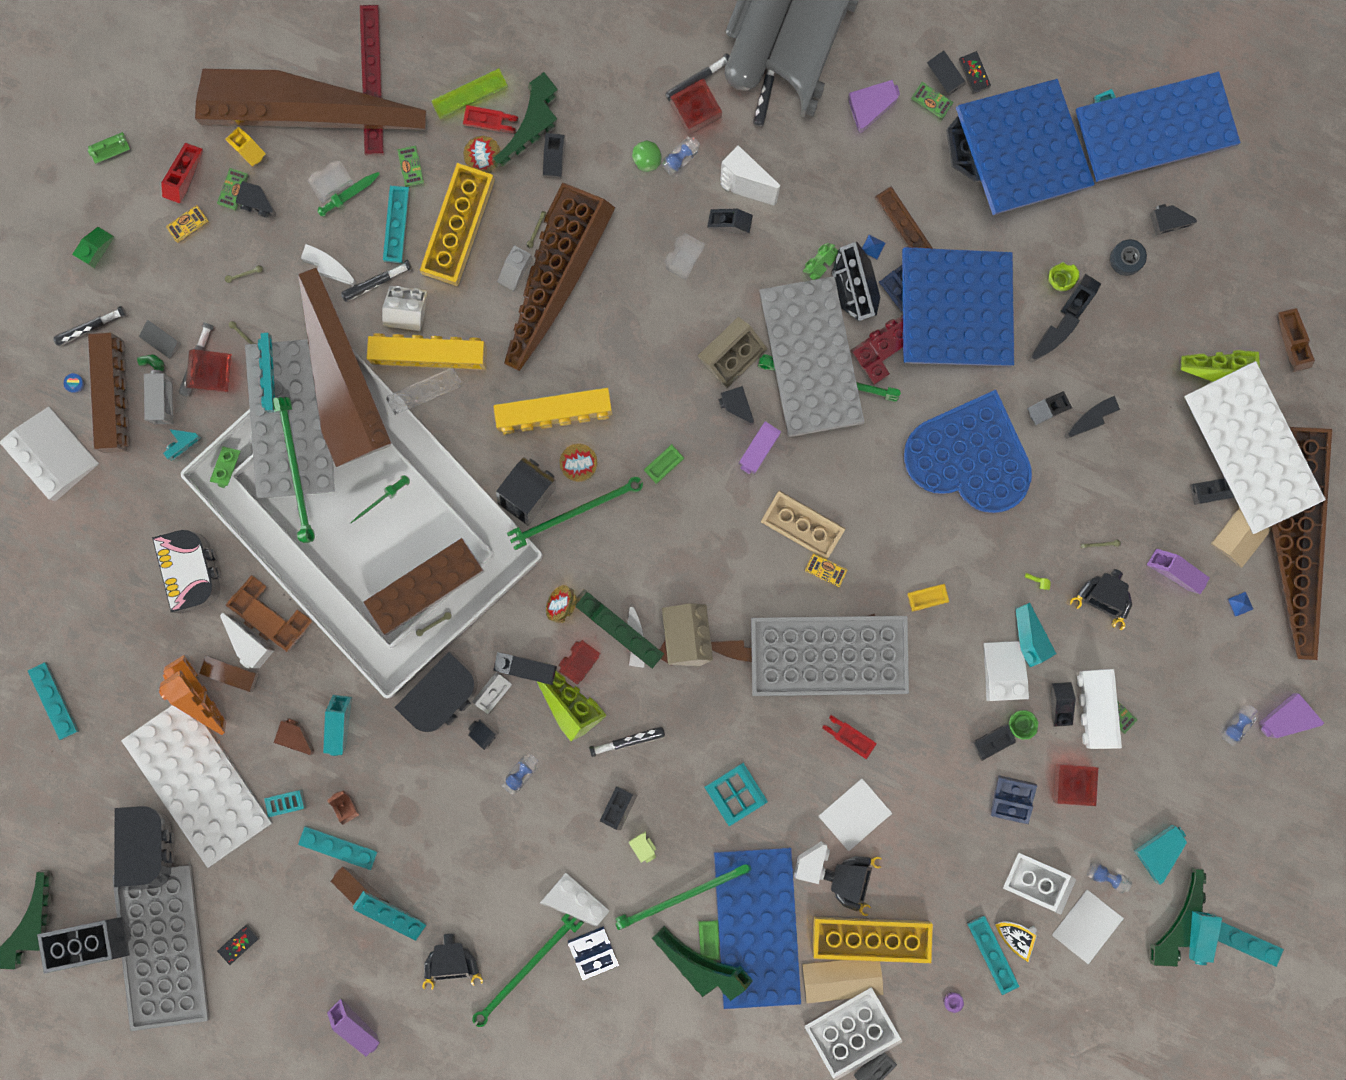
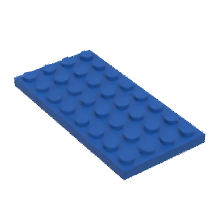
[1075,72,1241,182]
[714,848,801,1009]

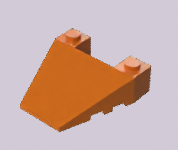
[159,655,226,735]

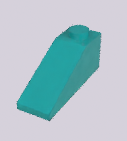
[1016,603,1057,667]

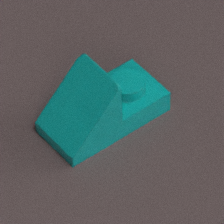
[163,429,202,461]

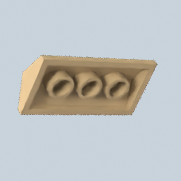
[761,490,846,560]
[1211,507,1272,568]
[802,960,884,1003]

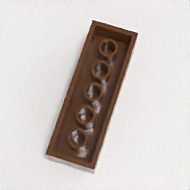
[88,332,130,453]
[363,538,485,635]

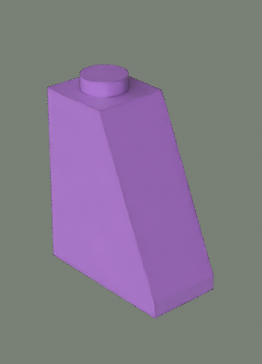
[848,80,900,133]
[739,421,781,474]
[1147,549,1210,594]
[1259,693,1324,738]
[327,999,380,1057]

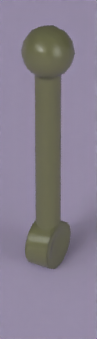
[526,211,546,248]
[225,265,263,283]
[229,321,257,344]
[1081,539,1121,548]
[416,612,452,636]

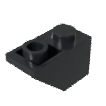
[543,133,566,178]
[235,181,276,218]
[1051,682,1076,727]

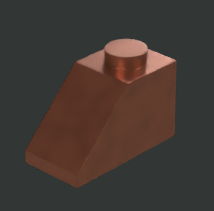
[273,718,314,755]

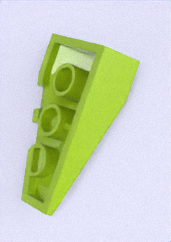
[1181,350,1260,382]
[537,671,607,741]

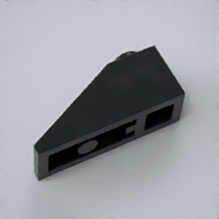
[493,652,557,685]

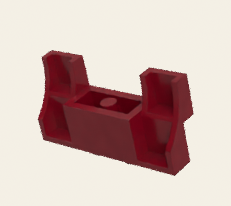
[850,315,903,384]

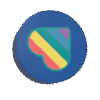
[63,373,84,393]

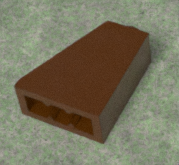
[330,866,389,905]

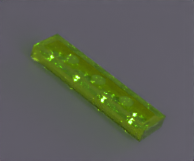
[431,68,508,119]

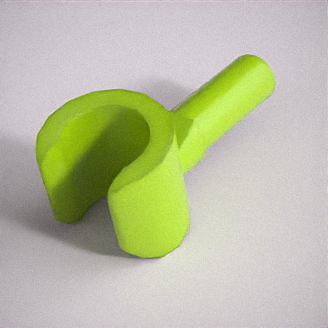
[1025,573,1051,590]

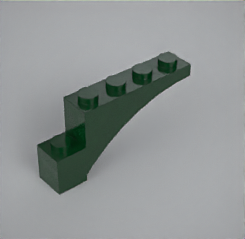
[492,72,558,168]
[572,589,664,669]
[1150,867,1206,967]
[0,870,52,970]
[652,926,753,1001]

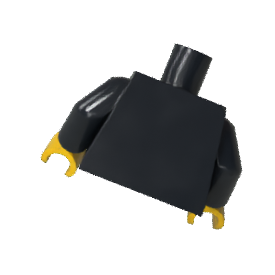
[1070,569,1133,630]
[823,856,882,916]
[422,934,483,990]

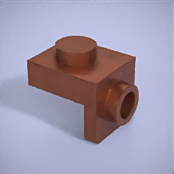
[327,791,359,825]

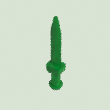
[317,172,380,217]
[350,475,410,524]

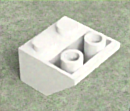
[382,286,427,331]
[793,842,830,884]

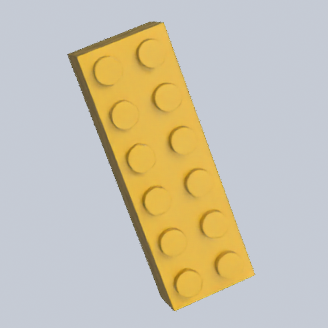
[420,163,495,286]
[367,333,487,370]
[493,388,613,435]
[812,916,933,963]

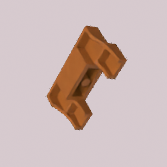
[225,575,313,652]

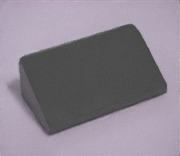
[139,320,181,359]
[854,1052,897,1080]

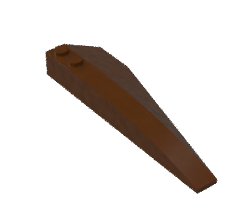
[504,182,616,371]
[298,268,391,467]

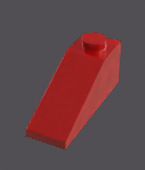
[161,143,203,203]

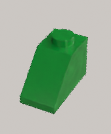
[72,226,114,269]

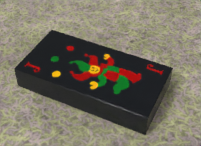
[959,51,991,94]
[217,924,260,965]

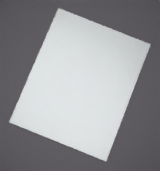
[819,779,892,851]
[1052,890,1124,964]

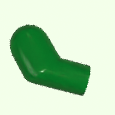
[137,354,164,372]

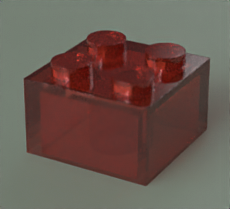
[670,79,722,135]
[185,349,232,393]
[558,640,602,685]
[1053,764,1099,806]

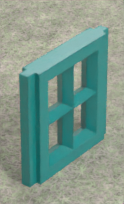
[704,763,768,826]

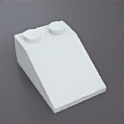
[220,613,274,669]
[983,641,1029,701]
[1003,853,1076,915]

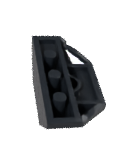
[946,116,981,182]
[832,242,881,321]

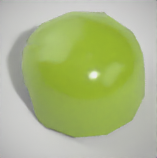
[1049,262,1080,291]

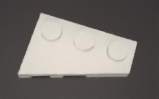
[540,873,609,926]

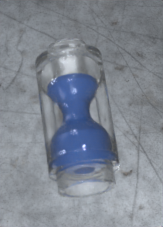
[661,137,700,175]
[1222,705,1259,747]
[501,754,539,795]
[1087,862,1132,894]

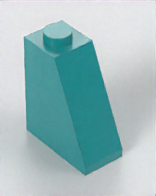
[323,695,352,756]
[1134,825,1187,885]
[1189,911,1222,965]

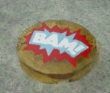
[463,136,501,173]
[560,444,598,482]
[546,585,577,623]

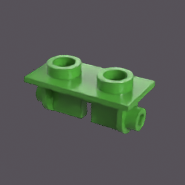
[88,132,130,164]
[803,243,838,280]
[210,446,241,488]

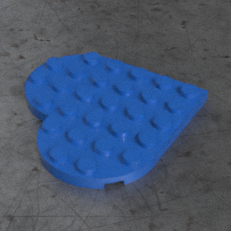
[904,390,1032,513]

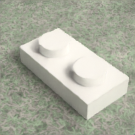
[472,672,512,714]

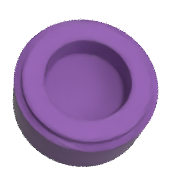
[944,992,964,1013]

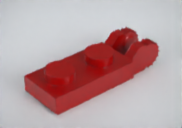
[463,105,518,134]
[822,715,877,760]

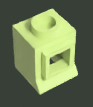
[629,831,656,863]

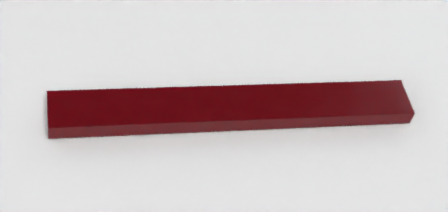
[360,5,384,155]

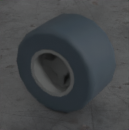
[1110,239,1147,276]

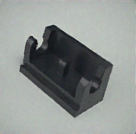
[927,50,966,94]
[1190,478,1235,505]
[971,724,1016,761]
[600,786,638,830]

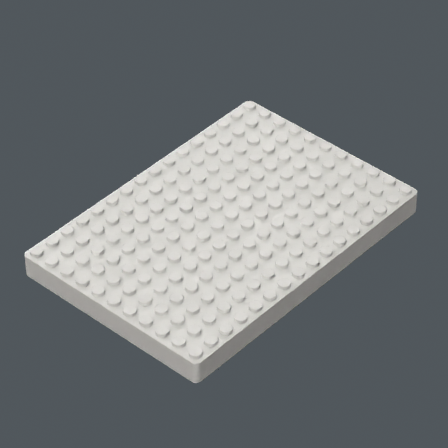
[181,349,543,698]

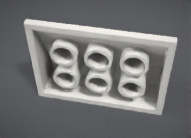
[720,146,780,206]
[0,407,99,501]
[1077,669,1122,749]
[804,987,902,1080]

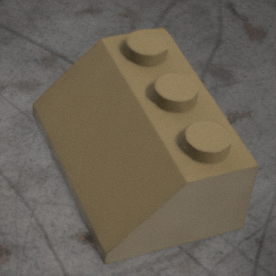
[698,317,768,388]
[662,603,713,666]

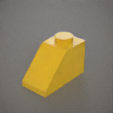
[225,126,266,167]

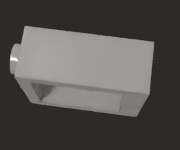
[144,370,173,425]

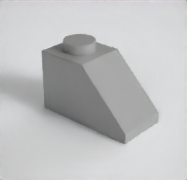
[497,245,532,291]

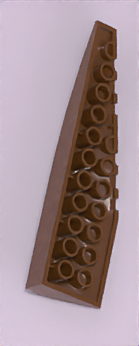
[195,68,426,130]
[1272,427,1332,660]

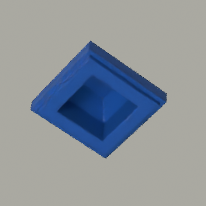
[862,235,886,260]
[1228,592,1253,617]

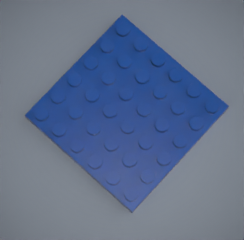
[956,79,1095,215]
[902,247,1014,366]

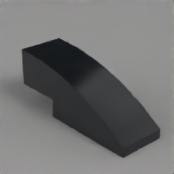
[1028,313,1080,362]
[1065,395,1120,439]

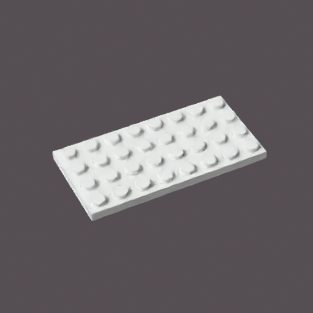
[1184,361,1326,534]
[121,705,273,868]

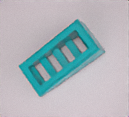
[264,789,306,817]

